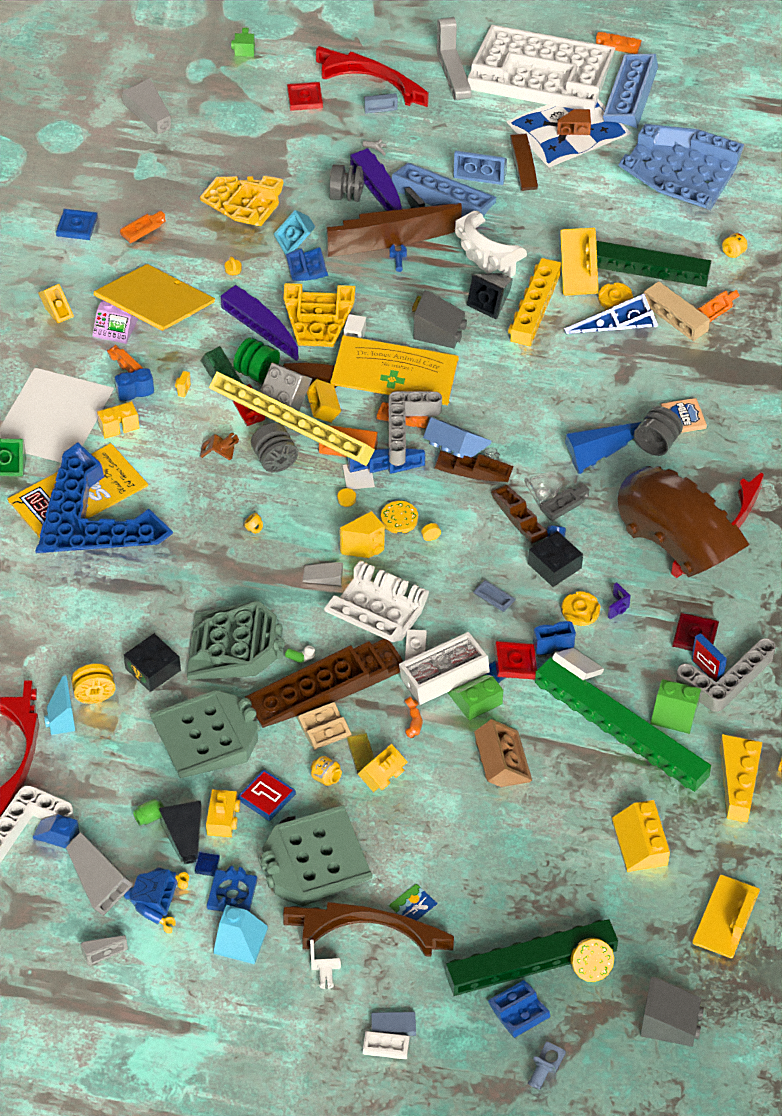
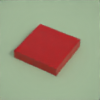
[287,82,323,111]
[494,641,537,680]

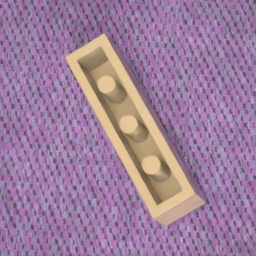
[644,282,710,342]

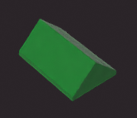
[0,438,26,476]

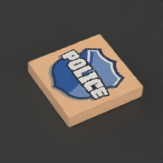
[661,398,707,433]

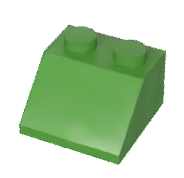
[448,675,504,721]
[651,679,701,734]

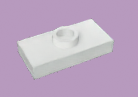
[405,629,427,661]
[363,1031,410,1059]

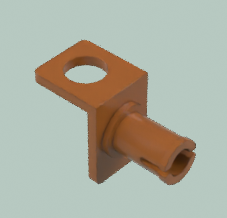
[200,433,239,460]

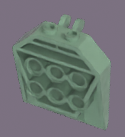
[187,601,285,680]
[150,690,260,778]
[259,805,373,906]

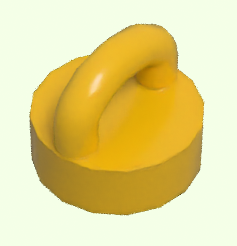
[224,256,242,276]
[243,513,263,534]

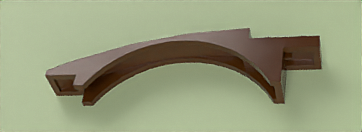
[283,902,454,957]

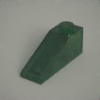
[200,346,243,384]

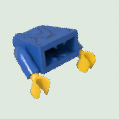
[124,867,189,933]

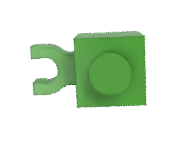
[231,28,255,57]

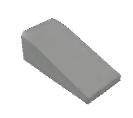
[303,562,343,586]
[80,935,128,966]

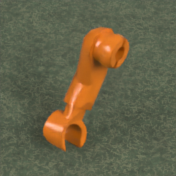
[404,696,423,738]

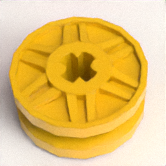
[71,664,115,704]

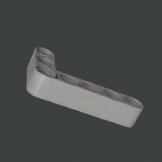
[437,17,472,101]
[389,391,442,466]
[676,638,775,712]

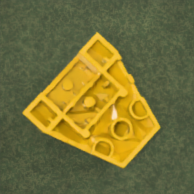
[200,176,284,226]
[284,283,355,347]

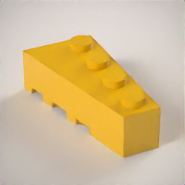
[719,734,762,822]

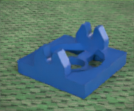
[207,866,258,912]

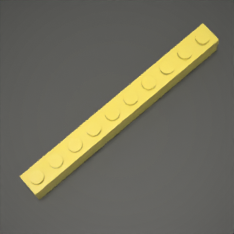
[209,372,375,466]

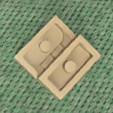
[297,702,352,750]

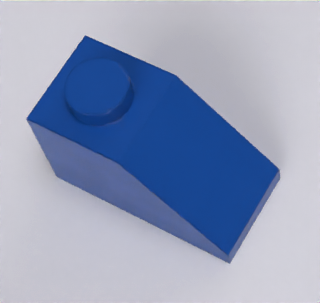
[33,814,80,849]

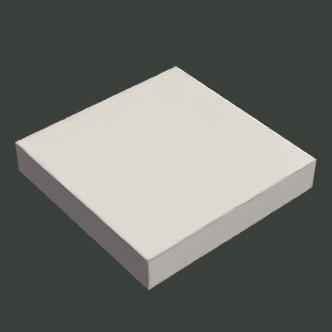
[552,648,604,680]

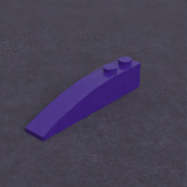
[350,148,402,211]
[221,285,299,361]

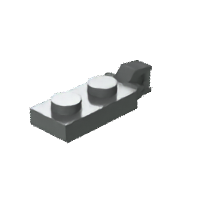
[540,485,590,521]

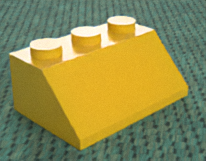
[612,800,670,872]

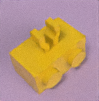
[358,744,408,793]
[206,789,241,838]

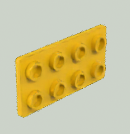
[561,228,598,296]
[692,875,760,958]

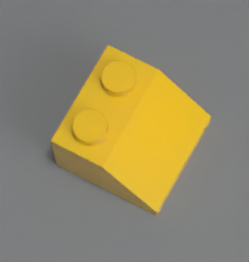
[340,511,385,558]

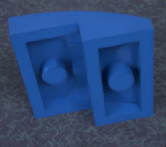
[286,247,329,281]
[488,980,550,1038]

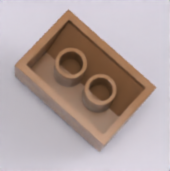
[474,719,532,787]

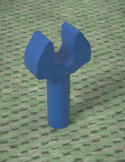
[390,244,407,272]

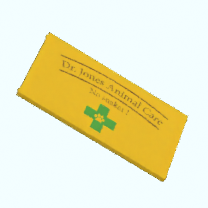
[330,335,459,406]

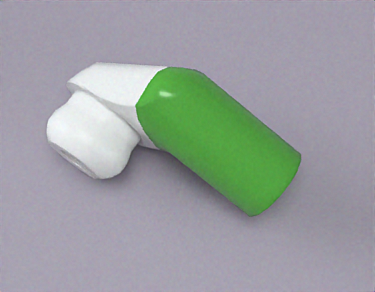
[285,646,315,663]

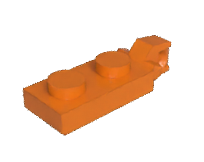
[596,32,642,54]
[120,211,166,244]
[697,290,740,322]
[107,345,143,373]
[377,402,429,428]

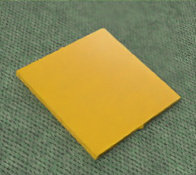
[93,264,215,331]

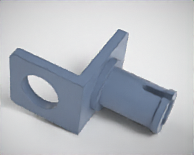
[528,1042,566,1090]

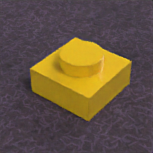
[175,371,191,397]

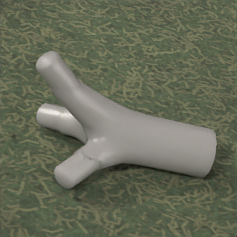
[363,139,386,156]

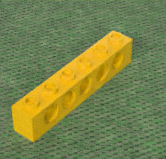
[508,258,562,346]

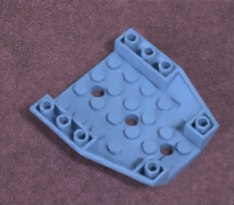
[619,124,744,211]

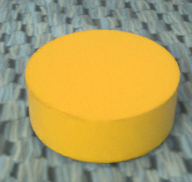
[337,488,356,507]
[421,523,441,541]

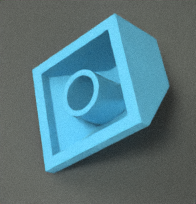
[274,210,315,255]
[44,675,75,735]
[214,905,268,964]

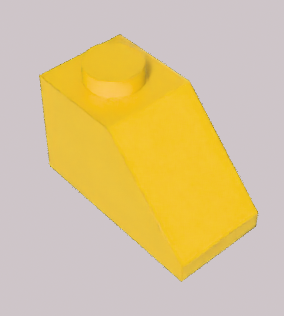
[38,284,74,324]

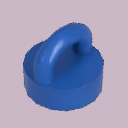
[547,525,566,537]

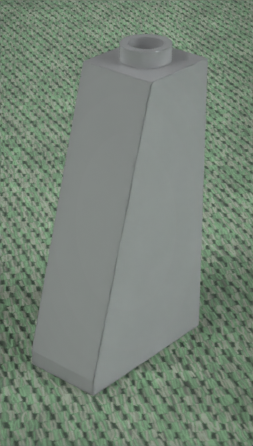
[122,78,171,135]
[66,832,133,916]

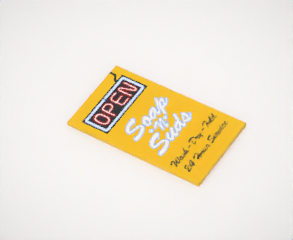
[7,443,148,538]

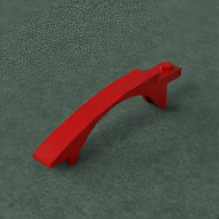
[316,46,429,107]
[671,473,764,578]
[0,680,39,817]

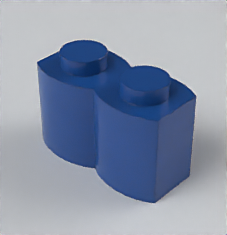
[114,368,154,401]
[533,621,576,655]

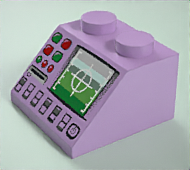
[93,300,138,344]

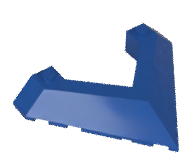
[35,443,173,553]

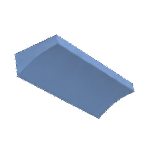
[603,54,658,129]
[392,162,497,218]

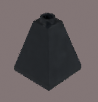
[467,273,513,319]
[159,800,202,864]

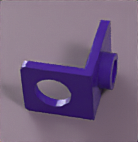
[608,582,631,619]

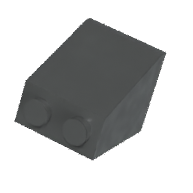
[414,290,467,349]
[641,977,704,1047]

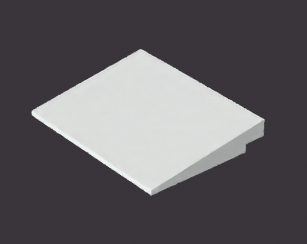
[468,25,616,113]

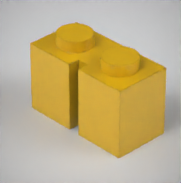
[307,379,341,423]
[97,401,139,439]

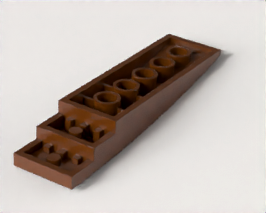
[327,203,462,257]
[245,639,404,728]

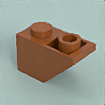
[557,109,591,135]

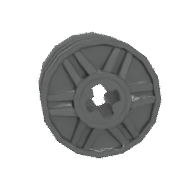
[330,164,364,202]
[634,406,683,456]
[251,423,298,473]

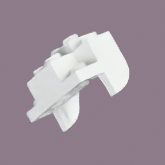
[455,211,527,277]

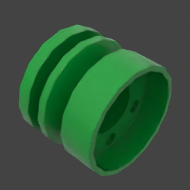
[233,337,280,384]

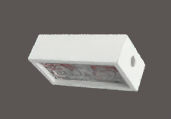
[399,632,490,705]

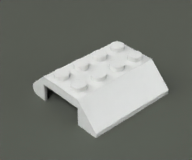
[324,560,429,642]

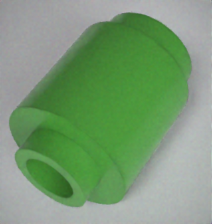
[133,798,164,826]

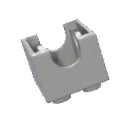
[260,363,312,411]

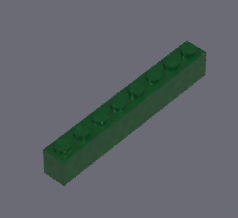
[596,241,712,287]
[446,919,618,996]

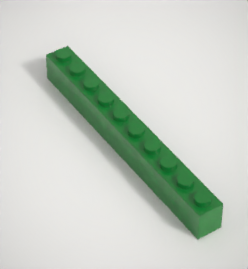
[535,657,711,792]

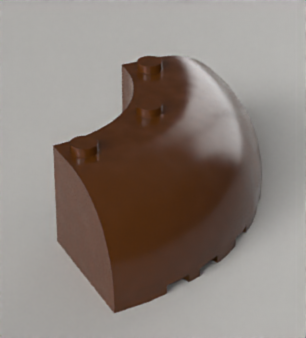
[618,466,750,577]

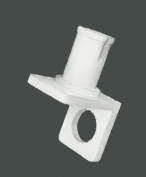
[310,940,341,989]

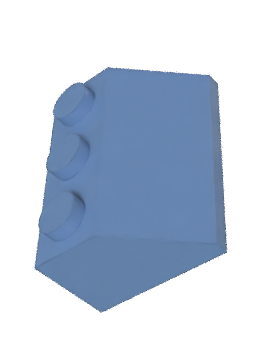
[454,151,507,185]
[423,417,492,458]

